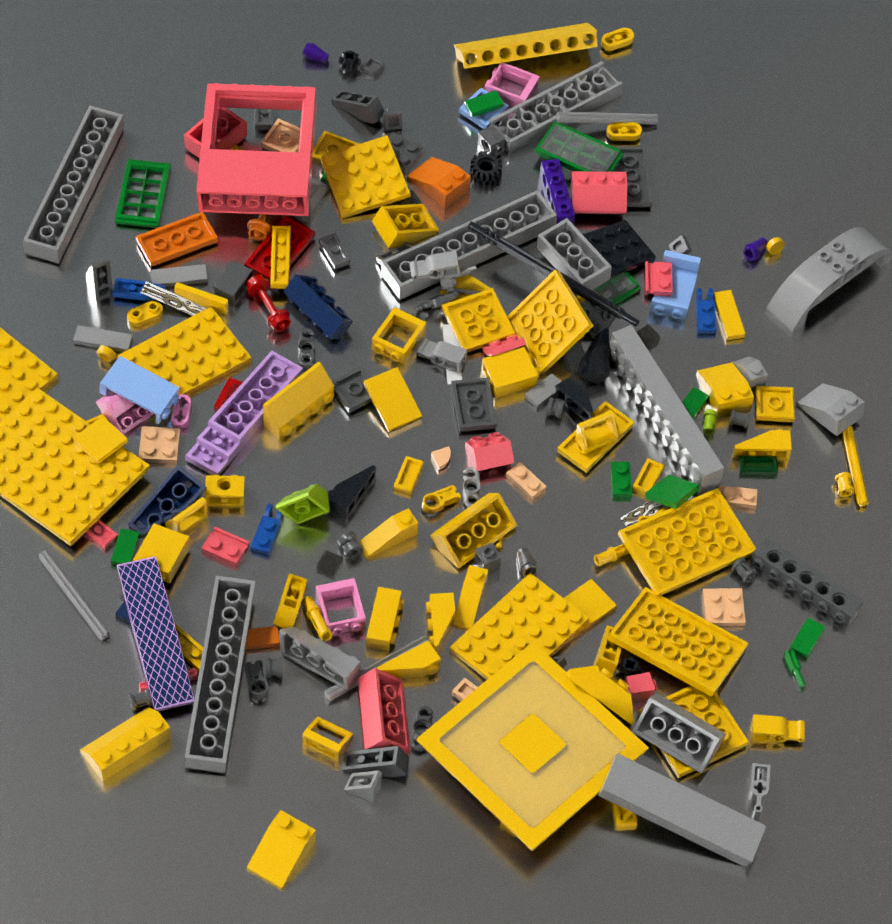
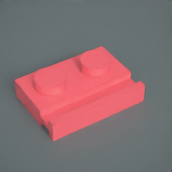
[645,261,673,296]
[482,334,526,356]
[201,527,250,567]

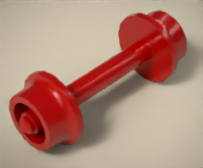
[247,274,291,332]

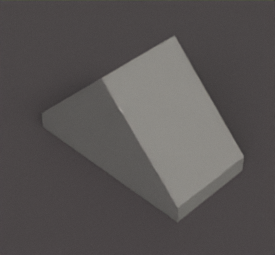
[344,771,382,803]

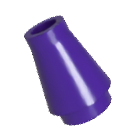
[302,42,329,64]
[743,237,768,261]

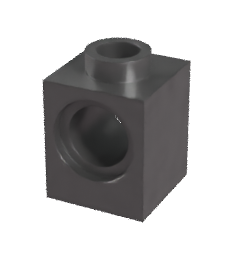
[478,125,505,156]
[474,542,501,574]

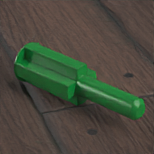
[783,649,806,688]

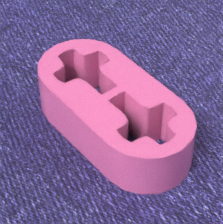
[171,394,191,429]

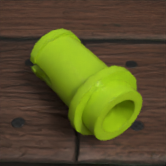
[703,409,718,435]

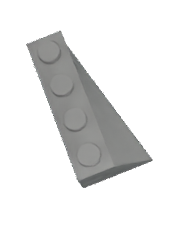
[279,627,361,690]

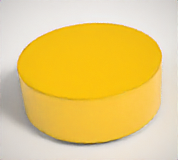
[766,237,785,255]
[97,345,116,362]

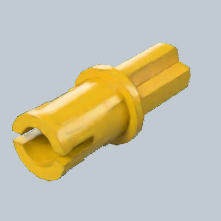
[594,544,629,567]

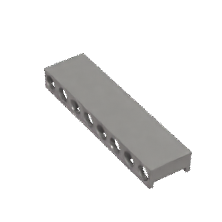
[489,61,623,154]
[598,753,766,867]

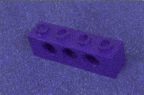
[540,159,575,225]

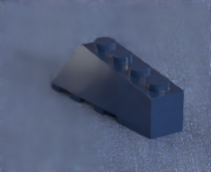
[284,274,353,339]

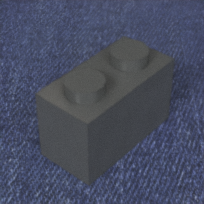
[213,261,252,307]

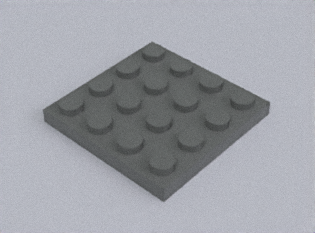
[575,146,653,207]

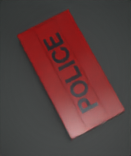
[214,377,243,413]

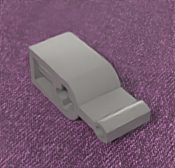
[410,250,461,280]
[415,338,467,373]
[748,763,771,821]

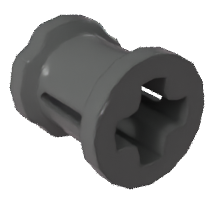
[729,409,751,429]
[731,557,757,583]
[128,689,153,711]

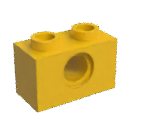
[205,474,245,506]

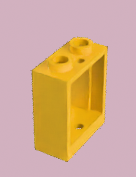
[372,307,427,364]

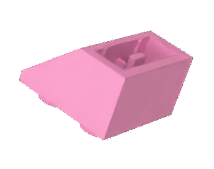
[96,391,153,435]

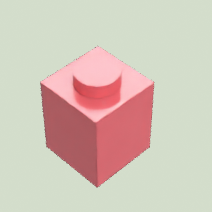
[625,672,657,703]

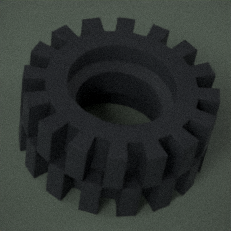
[470,151,503,186]

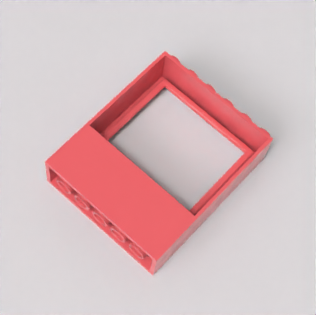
[196,83,317,216]

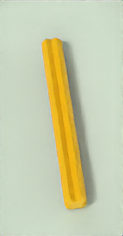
[842,425,869,507]

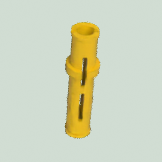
[301,596,332,641]

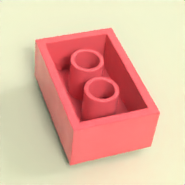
[184,107,247,159]

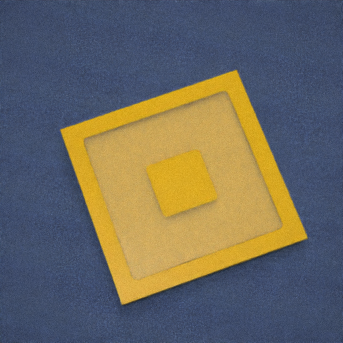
[416,642,649,851]

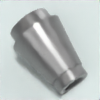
[517,548,538,577]

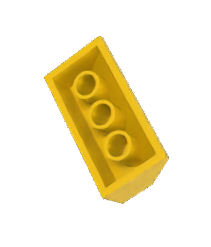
[263,362,334,439]
[430,493,518,568]
[80,707,171,781]

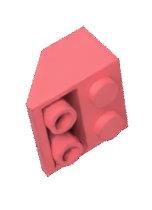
[465,432,514,471]

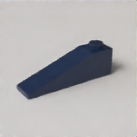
[128,465,207,536]

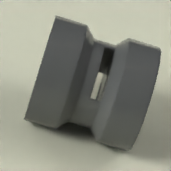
[338,531,363,559]

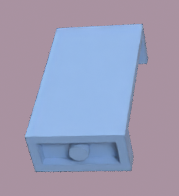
[650,250,701,320]
[99,356,180,425]

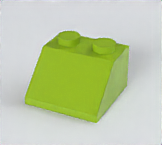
[275,484,330,524]

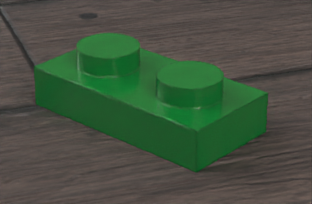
[610,462,632,498]

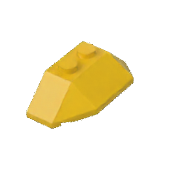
[567,665,634,725]

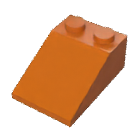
[407,157,471,209]

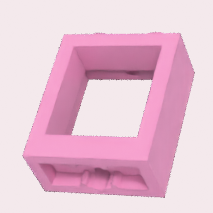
[485,63,540,110]
[316,578,366,636]

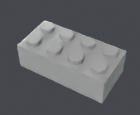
[537,218,612,290]

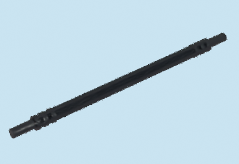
[468,221,640,327]

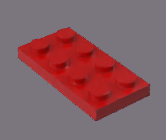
[244,216,315,283]

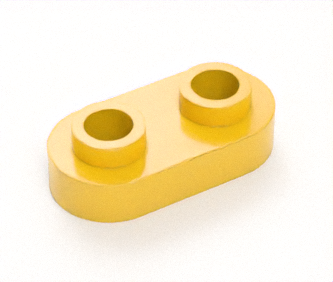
[601,28,634,51]
[606,122,642,141]
[127,301,163,327]

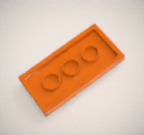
[136,212,218,267]

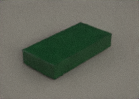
[738,456,778,476]

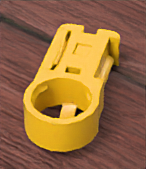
[421,485,461,514]

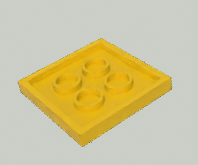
[442,288,515,353]

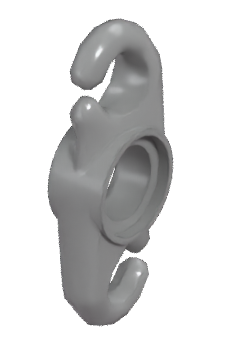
[463,467,480,508]

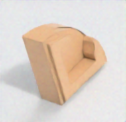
[431,446,451,470]

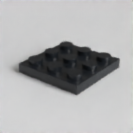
[582,220,656,277]

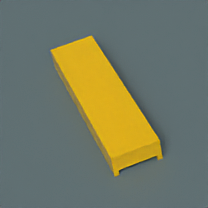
[454,23,598,69]

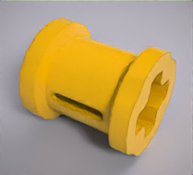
[835,472,855,497]

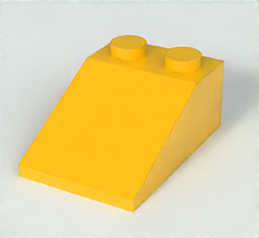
[372,204,440,248]
[697,362,754,417]
[247,810,316,889]

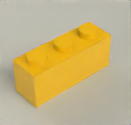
[366,587,404,651]

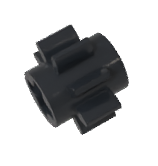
[339,50,361,72]
[617,656,642,680]

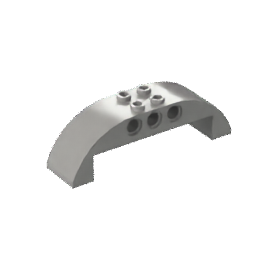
[766,227,892,334]

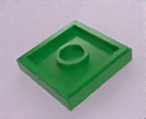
[645,475,700,509]

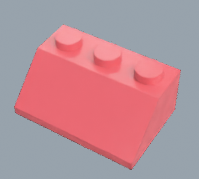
[571,171,627,214]

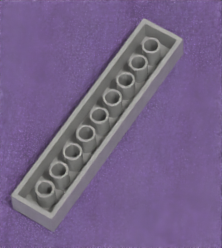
[23,105,124,263]
[381,190,557,300]
[609,325,724,496]
[184,576,255,773]

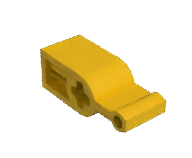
[751,714,805,743]

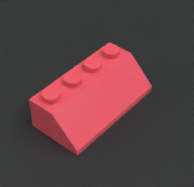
[358,668,411,753]

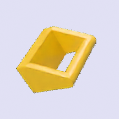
[575,410,618,454]
[165,497,208,534]
[302,716,354,761]

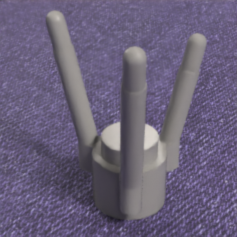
[440,266,481,294]

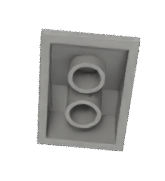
[796,383,864,436]

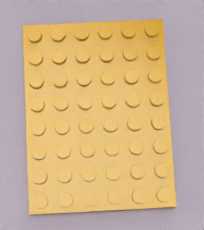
[0,388,150,546]

